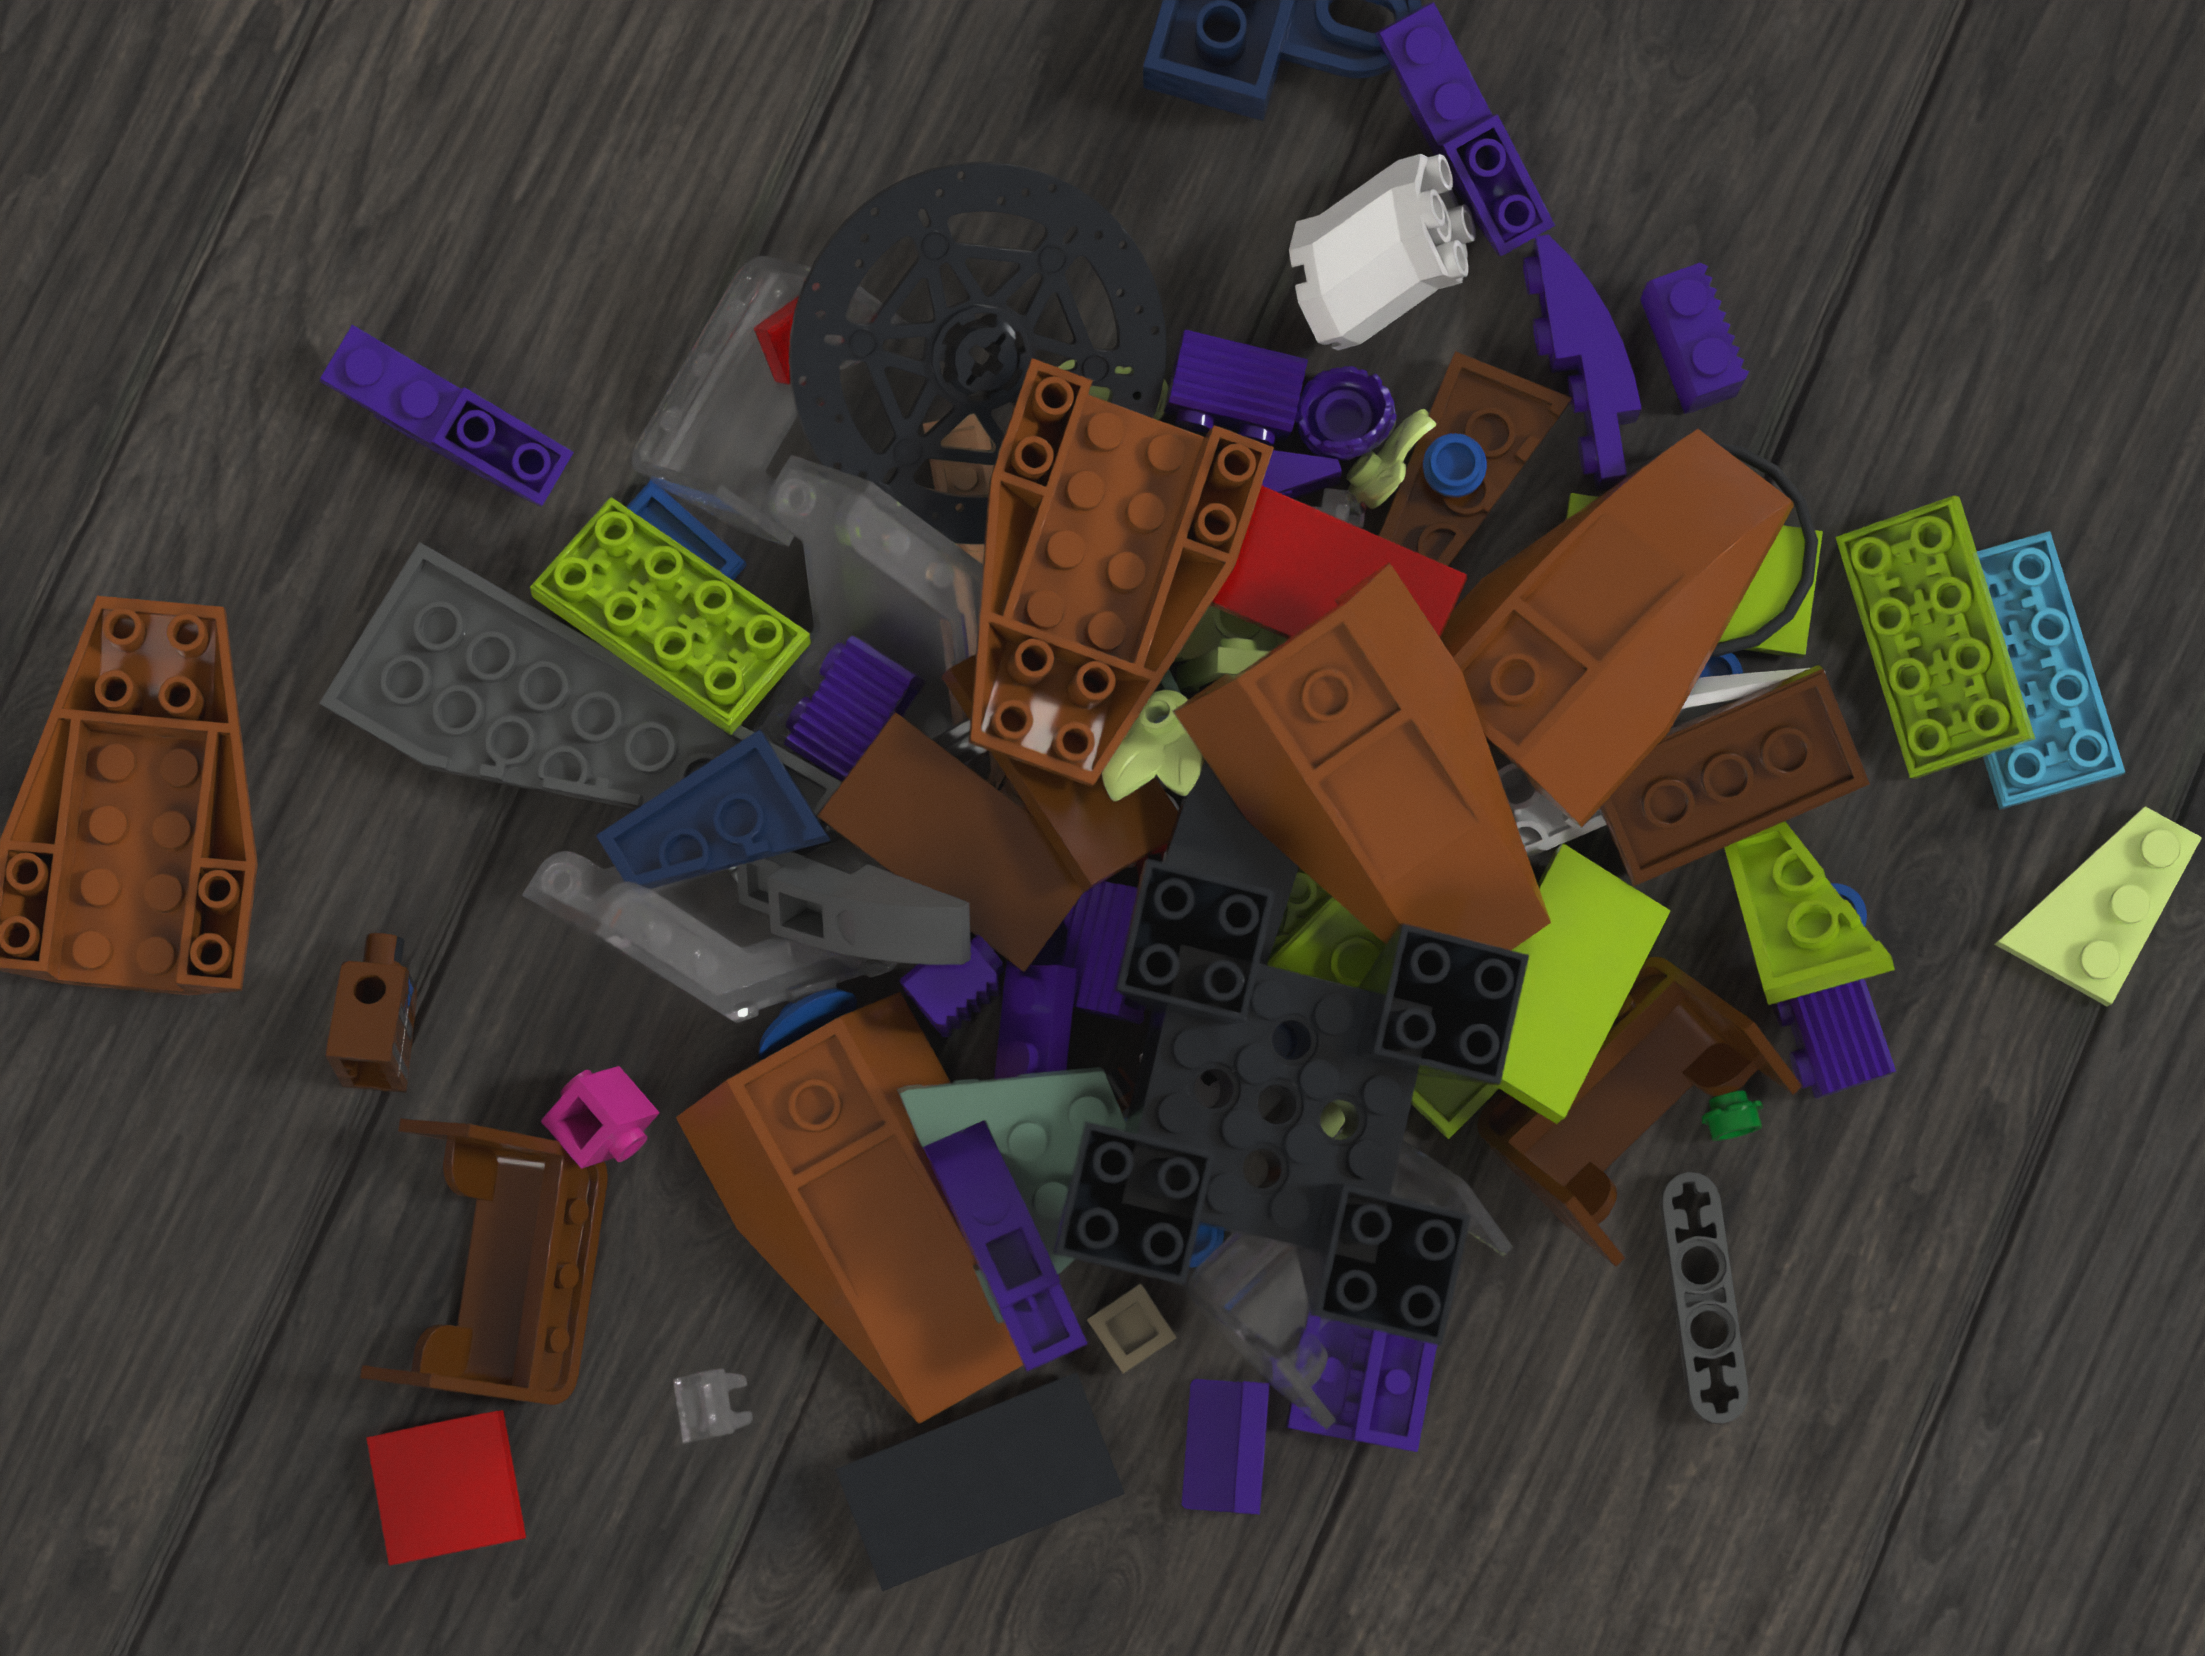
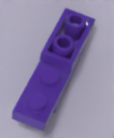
[1375,2,1555,256]
[1523,234,1642,491]
[319,325,574,507]
[923,1120,1087,1372]

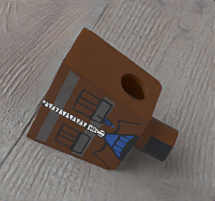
[325,933,417,1093]

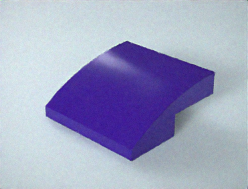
[1286,1303,1437,1452]

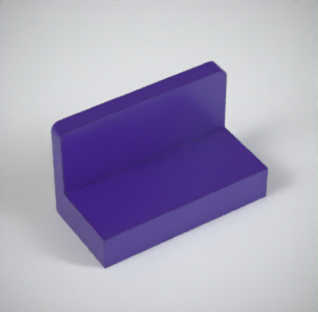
[1182,1379,1269,1515]

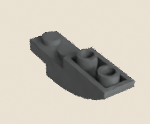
[737,852,971,965]

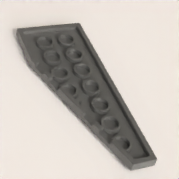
[319,542,841,830]

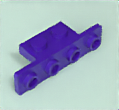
[995,920,1077,1079]

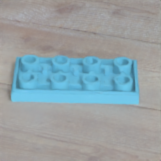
[1977,531,2125,810]

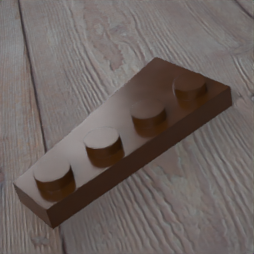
[1379,351,1572,567]

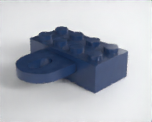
[1143,0,1421,121]

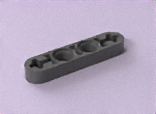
[1659,1172,1749,1424]

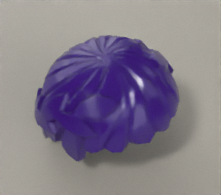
[1295,366,1397,461]

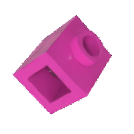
[541,1066,660,1169]

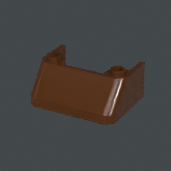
[1477,957,1802,1267]
[360,1118,608,1405]

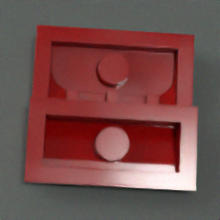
[366,1410,526,1566]

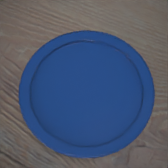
[759,988,857,1061]

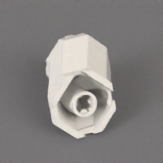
[1289,154,1476,350]

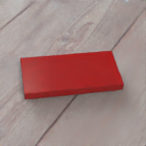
[1210,486,1467,639]

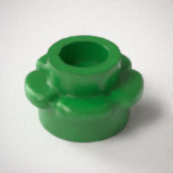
[1701,1091,1763,1141]

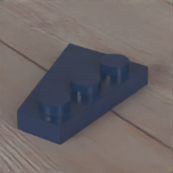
[596,729,831,893]

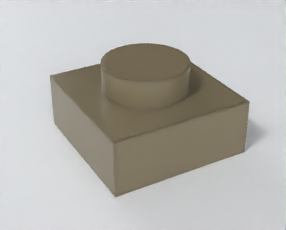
[1087,1284,1177,1374]

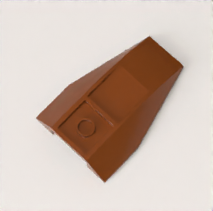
[969,358,1274,787]
[1440,429,1794,828]
[1172,563,1551,950]
[0,596,258,995]
[676,992,1023,1424]

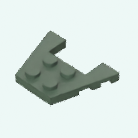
[897,1067,1126,1324]

